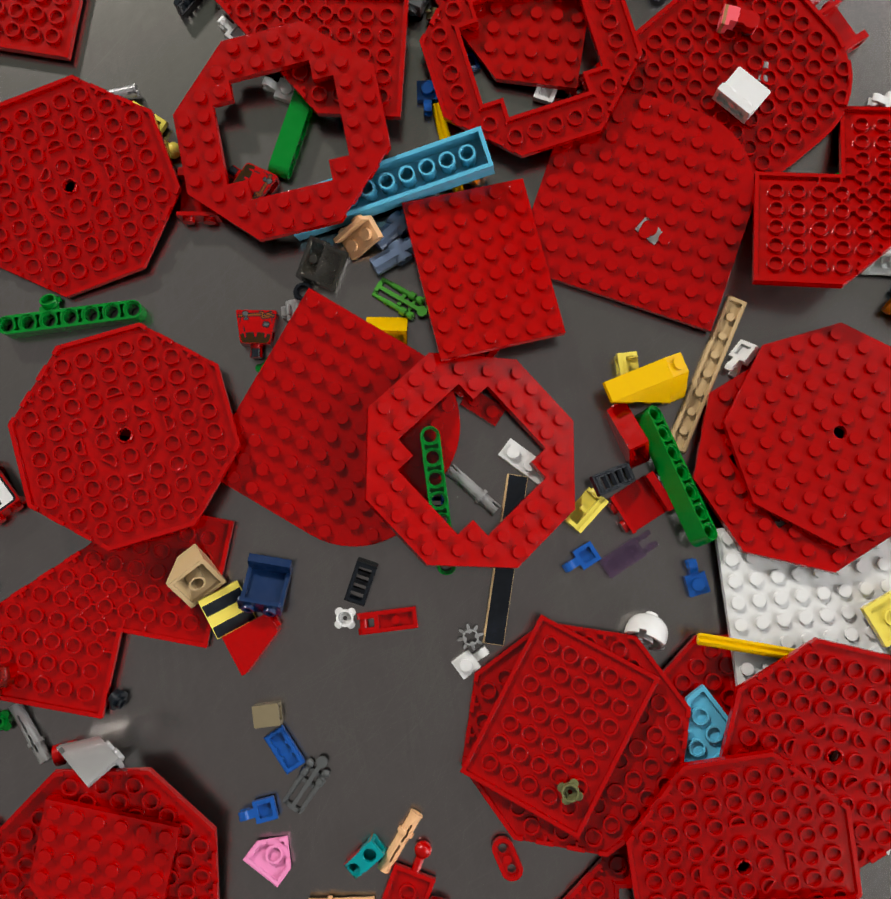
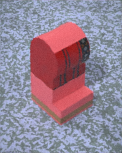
[716,4,760,36]

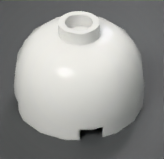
[624,611,668,651]

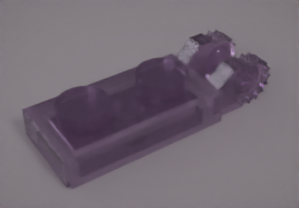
[599,529,659,579]

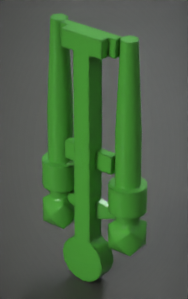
[372,277,428,320]

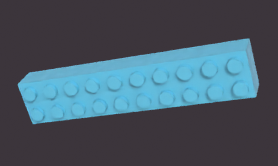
[294,126,495,241]

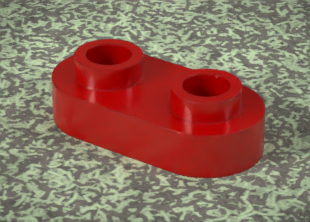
[492,836,523,881]

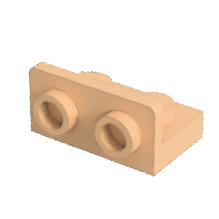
[333,214,384,260]

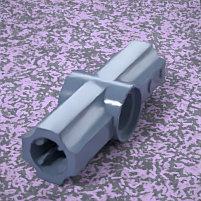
[375,210,408,251]
[369,236,414,276]

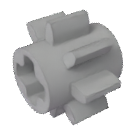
[281,299,301,323]
[457,623,484,650]

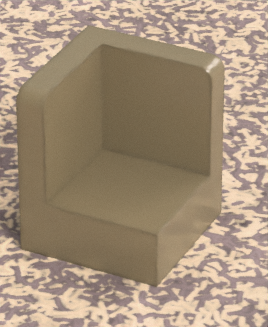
[252,700,283,729]

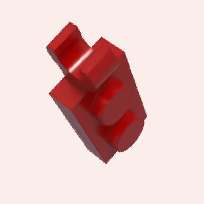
[453,386,505,427]

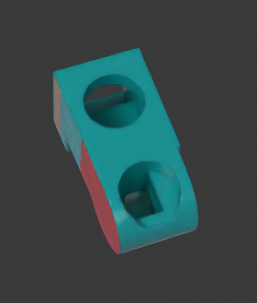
[344,833,387,879]

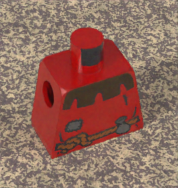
[227,163,281,199]
[236,310,279,359]

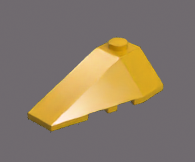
[602,352,689,404]

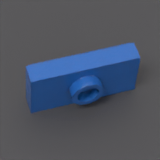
[264,724,306,774]

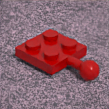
[381,840,436,899]

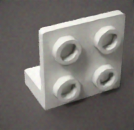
[712,67,771,124]

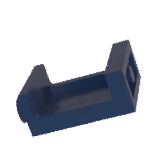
[237,553,293,617]

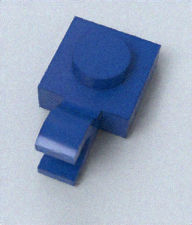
[417,80,438,117]
[561,541,602,573]
[682,558,711,598]
[238,795,279,824]

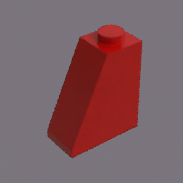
[606,403,649,469]
[222,614,281,676]

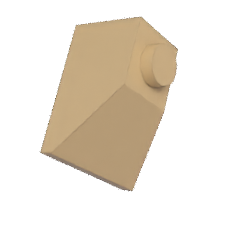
[166,544,226,608]

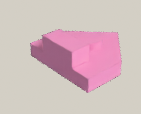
[243,835,291,887]

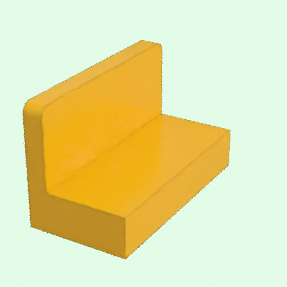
[366,317,408,345]

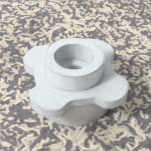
[334,607,356,629]

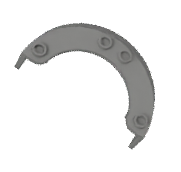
[56,736,125,788]

